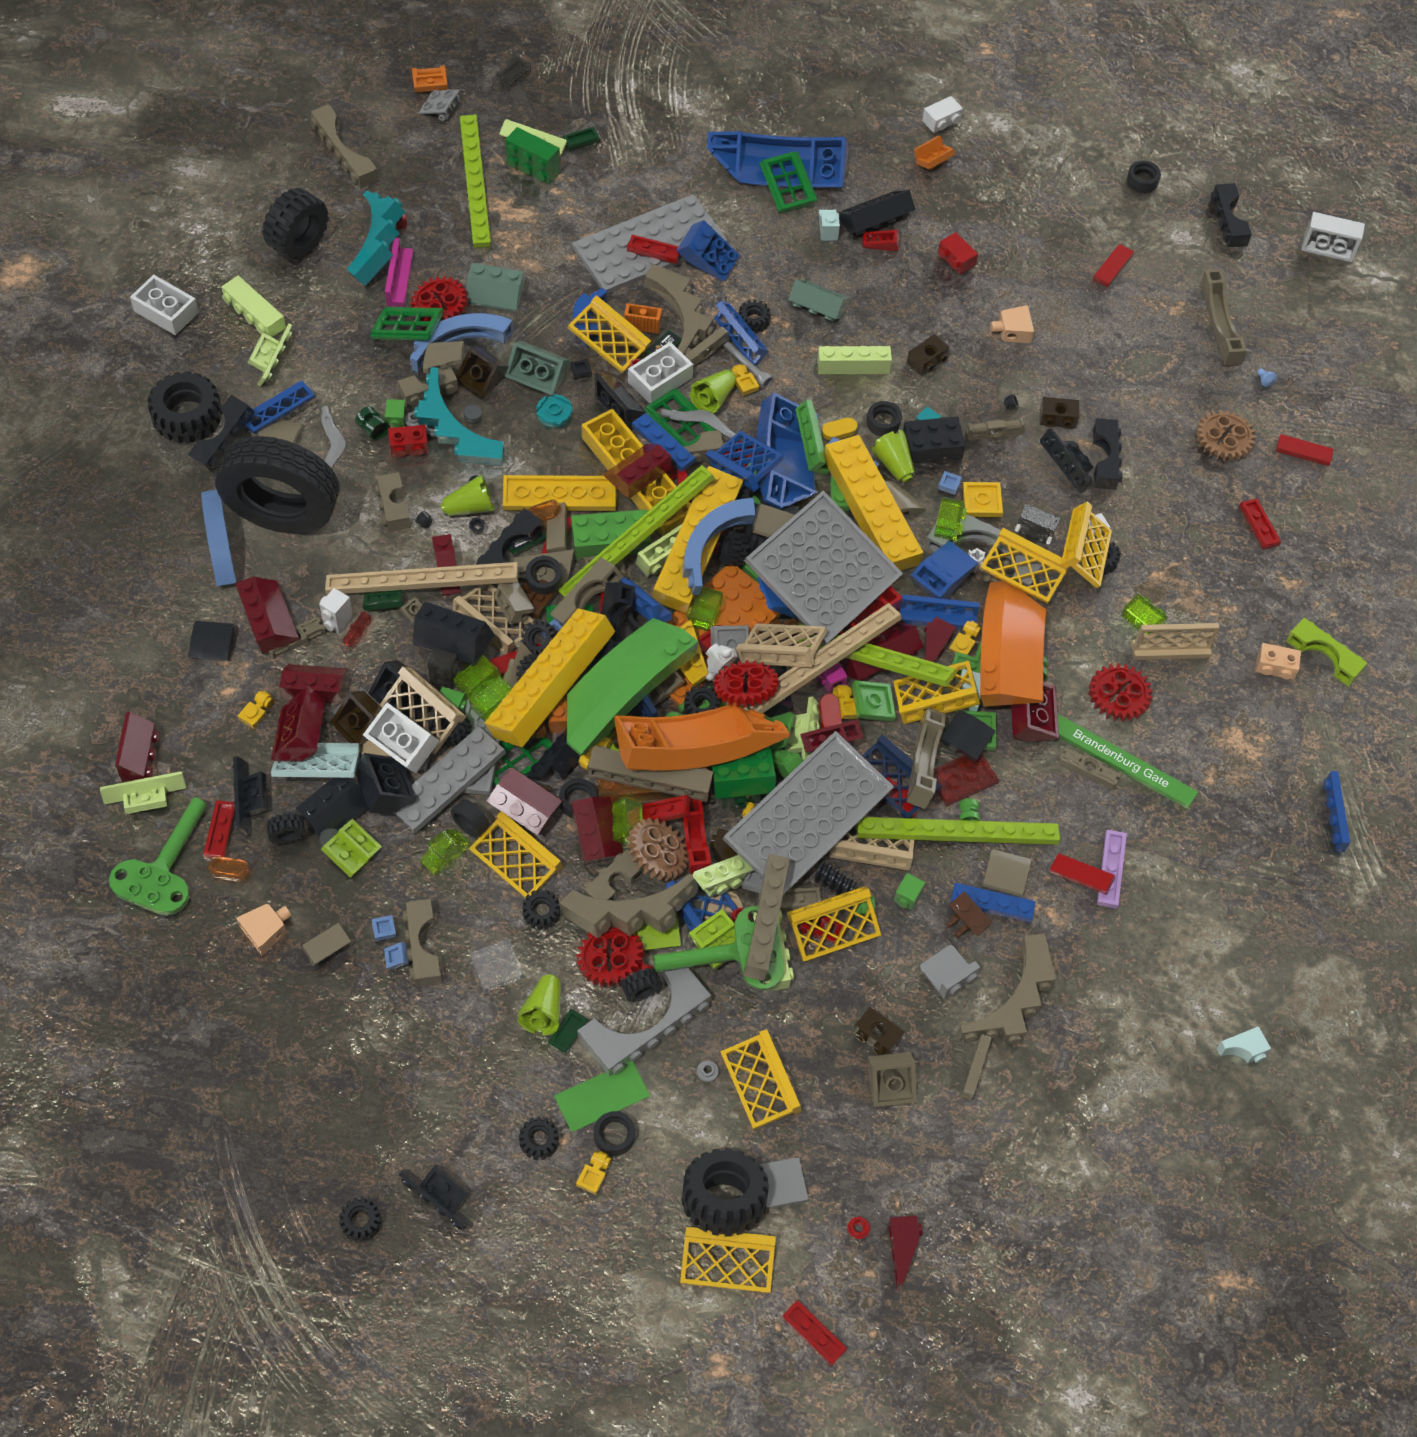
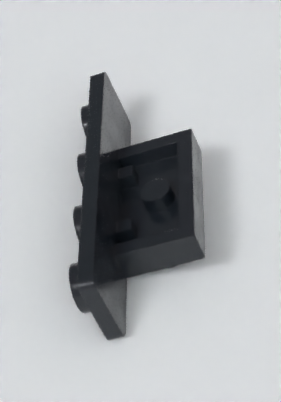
[1040,429,1093,493]
[527,728,580,780]
[232,756,268,835]
[398,1165,474,1230]

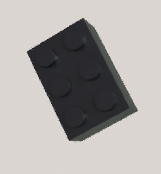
[903,416,966,464]

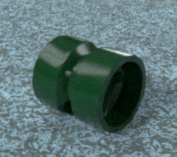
[355,406,390,441]

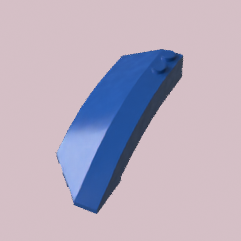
[707,131,849,188]
[755,392,819,509]

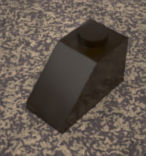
[710,828,738,862]

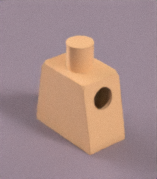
[990,305,1034,343]
[236,904,292,956]

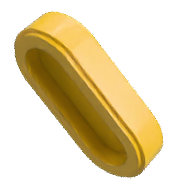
[822,418,857,441]

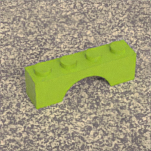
[1286,618,1367,687]

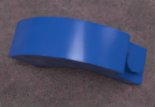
[573,288,607,348]

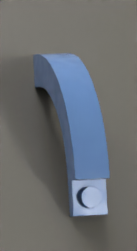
[410,313,513,372]
[201,490,236,586]
[682,498,755,595]

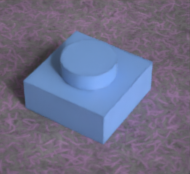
[938,471,962,495]
[371,915,396,941]
[384,942,409,970]

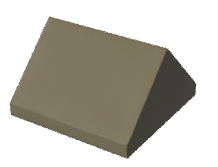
[753,504,794,537]

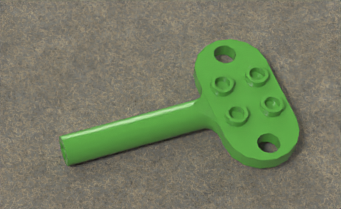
[109,797,207,916]
[653,906,784,990]

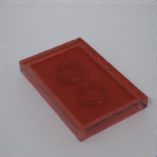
[934,753,999,807]

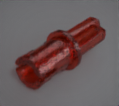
[342,611,371,647]

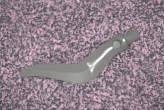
[321,406,346,468]
[661,409,736,438]

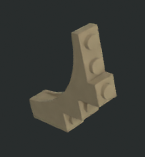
[645,264,715,355]
[559,873,699,938]
[958,933,1056,1044]

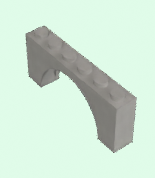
[925,506,1042,595]
[577,967,711,1076]

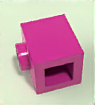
[817,662,848,694]

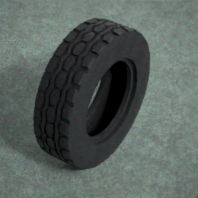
[215,436,340,534]

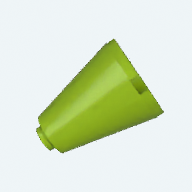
[689,370,736,414]
[871,430,915,484]
[440,475,495,517]
[517,974,561,1036]

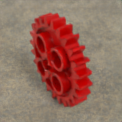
[410,276,469,322]
[714,660,779,708]
[1088,663,1153,722]
[576,925,645,988]

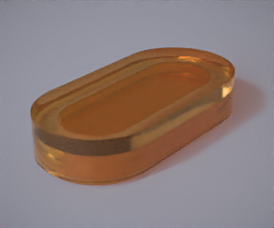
[528,499,561,522]
[208,857,250,882]

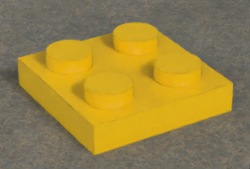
[962,482,1003,517]

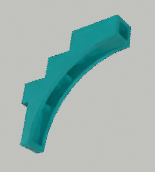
[346,190,405,286]
[414,367,505,466]

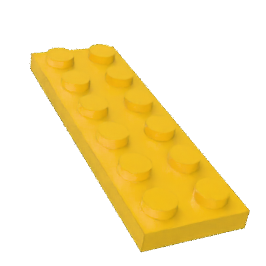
[503,475,616,511]

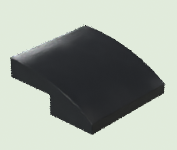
[188,621,235,661]
[939,710,995,762]

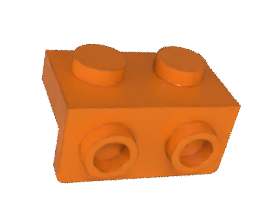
[914,135,955,169]

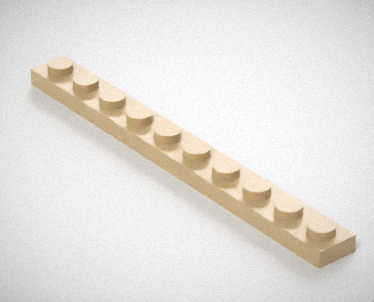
[325,562,518,595]
[740,603,901,713]

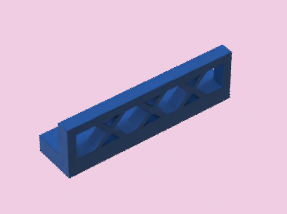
[714,300,769,366]
[244,380,315,434]
[620,576,672,622]
[900,595,979,630]

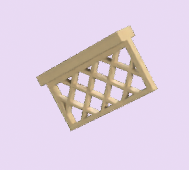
[453,584,534,655]
[736,623,827,667]
[1131,623,1219,660]
[379,666,466,754]
[829,816,914,871]

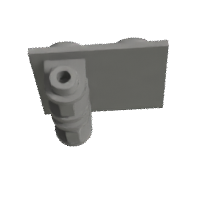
[418,89,460,121]

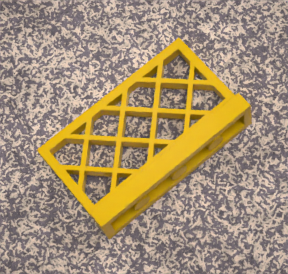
[567,295,651,374]
[1061,501,1112,588]
[980,528,1070,604]
[893,661,980,724]
[469,811,564,898]
[786,887,881,962]
[720,1029,802,1130]
[680,1227,776,1293]

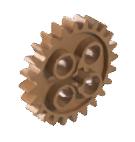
[1195,410,1256,462]
[627,818,688,881]

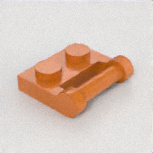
[412,65,448,92]

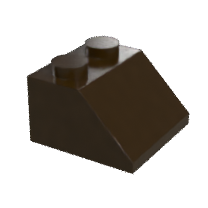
[456,347,508,397]
[330,691,382,747]

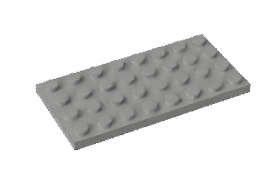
[572,194,727,294]
[723,731,894,895]

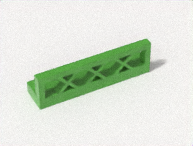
[795,399,829,475]

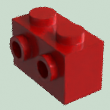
[938,232,978,274]
[388,425,429,457]

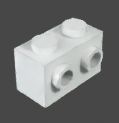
[922,96,963,133]
[319,588,354,634]

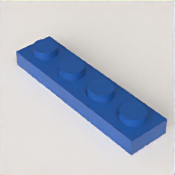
[632,413,696,472]
[1323,771,1350,852]
[950,883,1036,923]

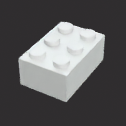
[1301,212,1365,262]
[130,274,199,335]
[628,342,693,403]
[363,703,440,773]

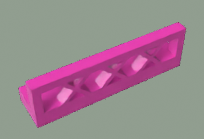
[385,238,414,307]

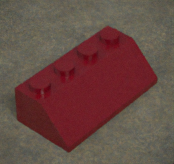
[235,576,300,654]
[839,621,924,681]
[271,686,326,761]

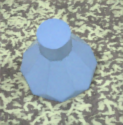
[1257,368,1277,387]

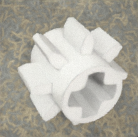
[968,548,986,573]

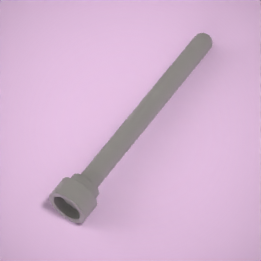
[713,330,774,389]

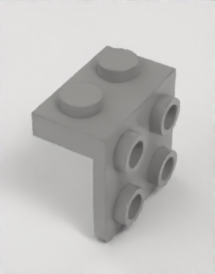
[920,945,980,999]

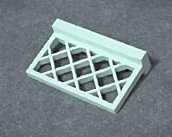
[271,743,360,778]

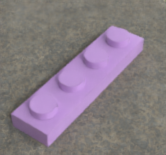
[1097,830,1127,909]

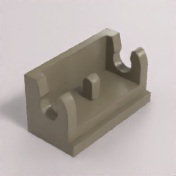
[494,582,534,625]
[302,923,351,966]

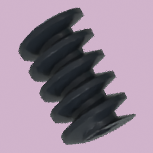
[814,859,861,895]

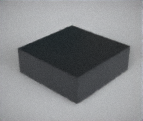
[570,359,592,380]

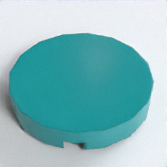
[536,394,573,427]

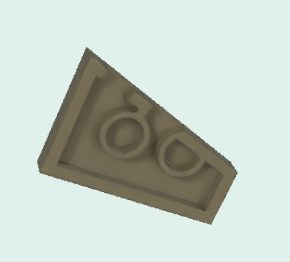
[513,549,574,586]

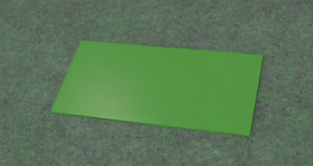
[554,1061,650,1132]

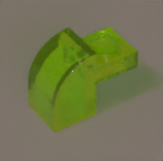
[420,829,469,874]

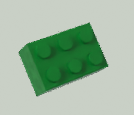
[505,127,560,185]
[710,747,776,799]

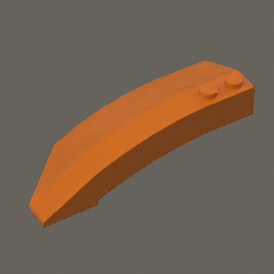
[980,581,1047,706]
[614,703,790,771]

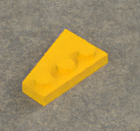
[679,620,709,687]

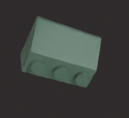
[466,263,525,312]
[788,279,852,321]
[504,341,570,395]

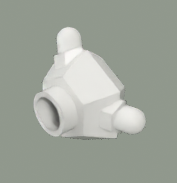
[706,643,739,681]

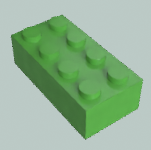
[571,509,651,560]

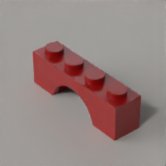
[837,586,902,635]
[681,799,711,875]

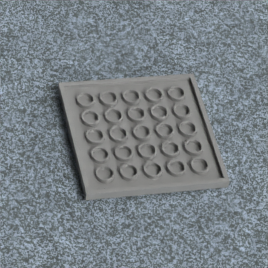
[744,491,903,645]

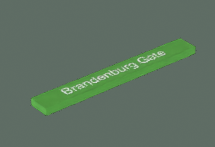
[1058,714,1198,809]

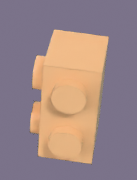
[1255,643,1301,680]

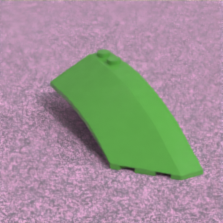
[567,618,698,756]

